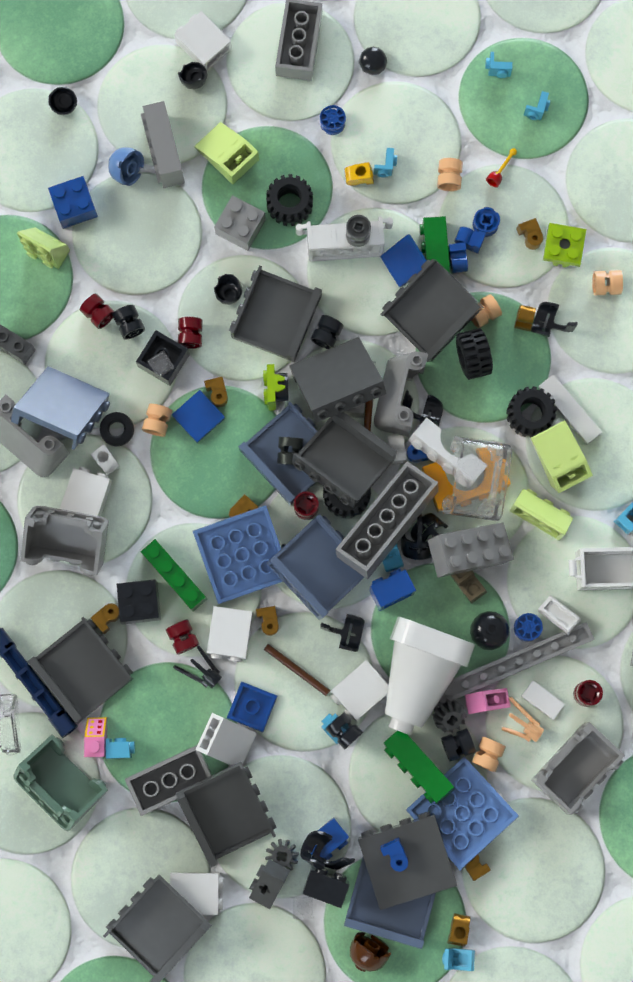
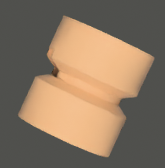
[437,158,463,191]
[592,270,623,296]
[471,294,502,328]
[142,403,172,437]
[472,736,506,772]

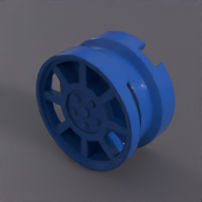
[320,105,346,135]
[473,207,500,237]
[514,613,543,642]

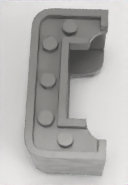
[20,506,109,576]
[531,722,625,815]

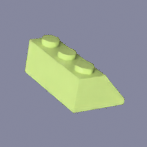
[510,489,573,540]

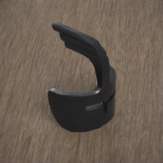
[531,302,578,337]
[402,390,443,427]
[401,512,434,560]
[410,513,448,549]
[320,614,365,652]
[300,831,355,870]

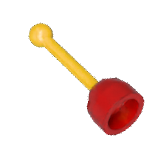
[486,148,517,188]

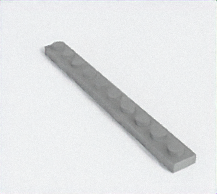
[436,622,595,707]

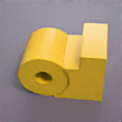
[344,162,374,186]

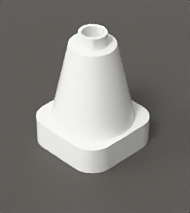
[385,617,475,735]

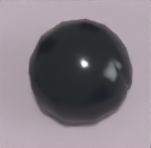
[359,46,387,75]
[178,62,208,89]
[48,87,77,116]
[214,274,243,305]

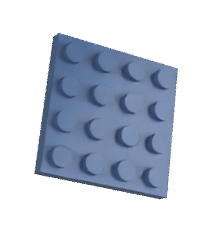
[193,505,283,604]
[406,757,519,871]

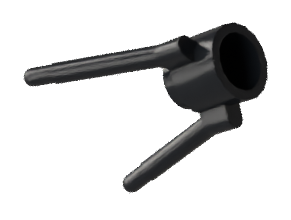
[173,646,222,689]

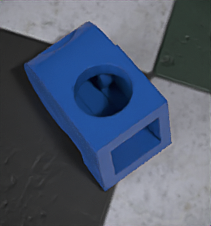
[454,227,486,253]
[448,242,468,273]
[407,445,430,463]
[380,837,408,872]

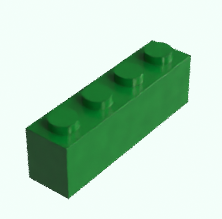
[419,216,450,273]
[140,539,207,612]
[384,731,455,805]

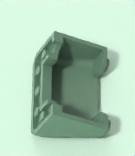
[13,735,108,831]

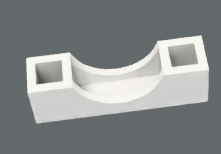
[409,417,487,488]

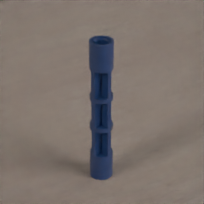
[0,628,78,738]

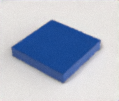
[380,234,427,287]
[172,390,225,443]
[227,681,277,732]

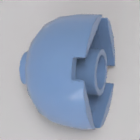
[108,147,144,186]

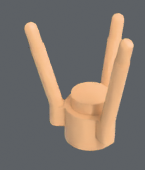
[502,697,544,742]

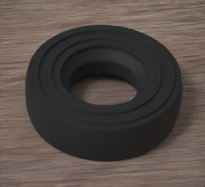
[99,412,134,447]

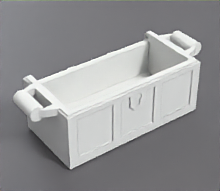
[296,216,393,262]
[568,547,633,590]

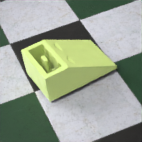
[194,122,259,185]
[17,227,70,269]
[531,420,593,493]

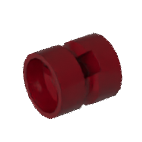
[79,293,115,329]
[178,317,203,349]
[294,491,319,520]
[166,619,199,655]
[573,680,603,707]

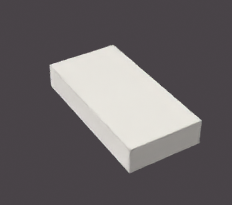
[538,595,581,635]
[521,681,565,720]

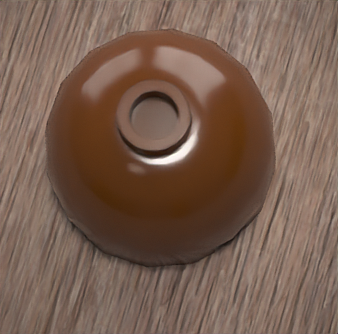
[350,932,391,972]

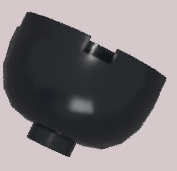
[470,611,509,650]

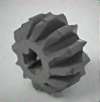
[432,699,467,733]
[265,839,299,871]

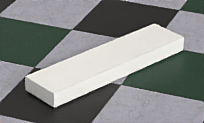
[538,375,602,445]

